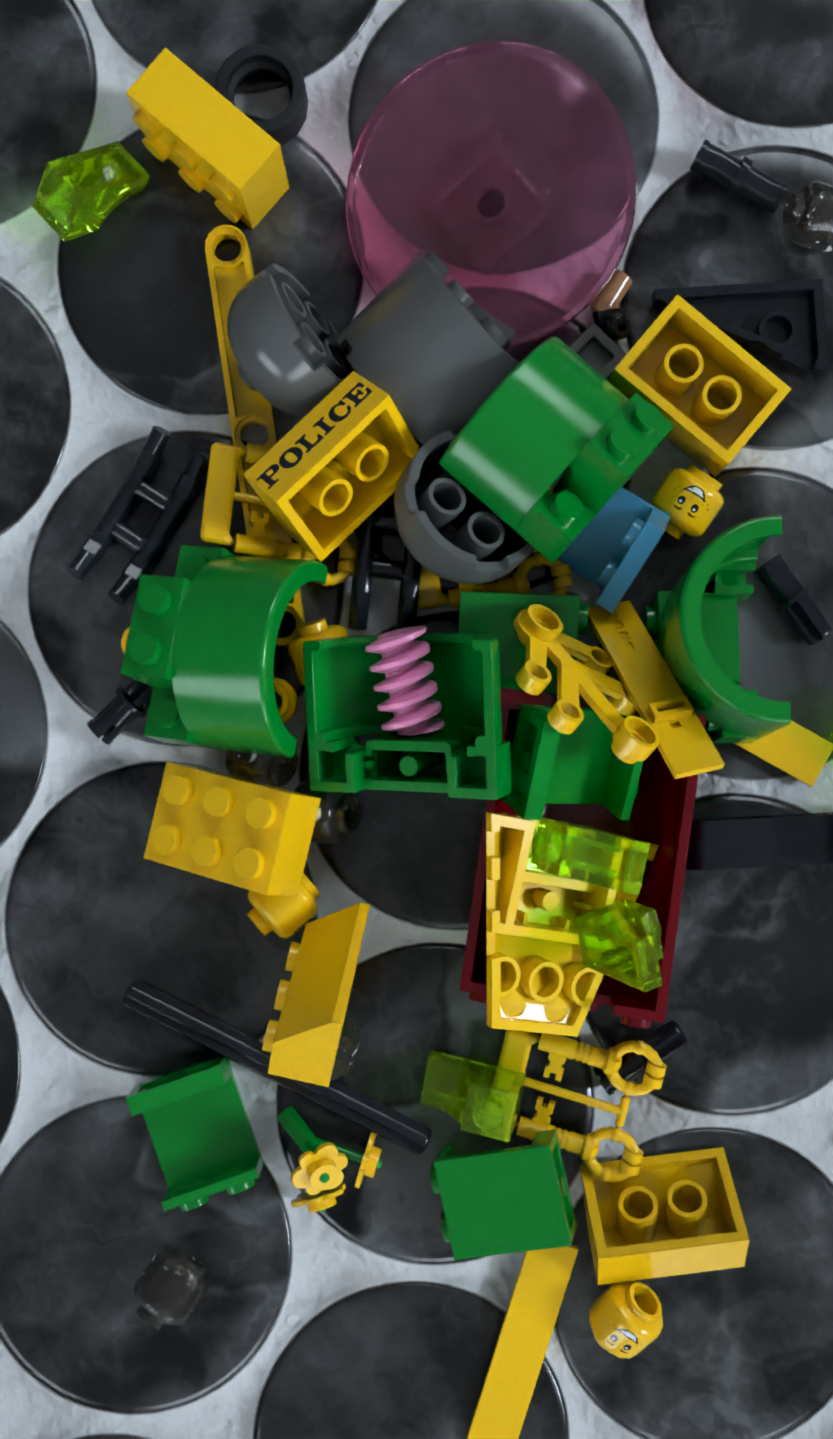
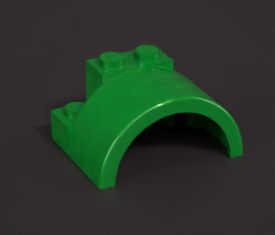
[439,337,674,564]
[642,515,791,743]
[121,545,328,758]
[303,632,512,800]

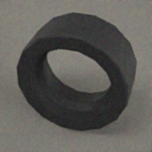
[215,44,308,146]

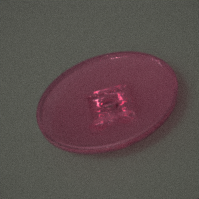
[346,41,637,348]

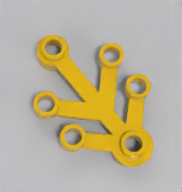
[513,604,660,764]

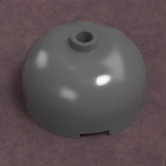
[227,263,357,417]
[394,430,535,584]

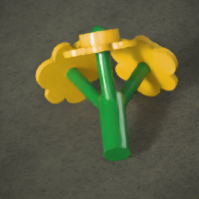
[277,1106,382,1212]

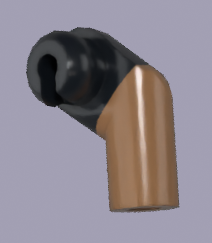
[590,269,633,342]

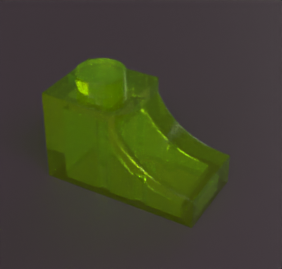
[32,141,150,242]
[530,817,650,895]
[575,899,664,993]
[420,1050,526,1142]

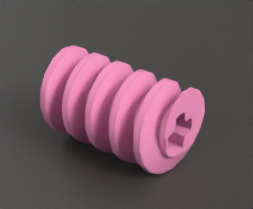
[365,626,445,736]

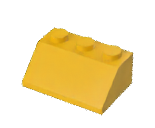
[262,902,370,1087]
[580,1147,750,1285]

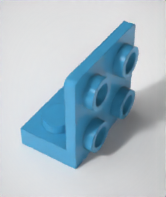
[558,487,670,613]

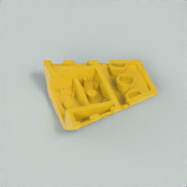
[486,812,659,1037]

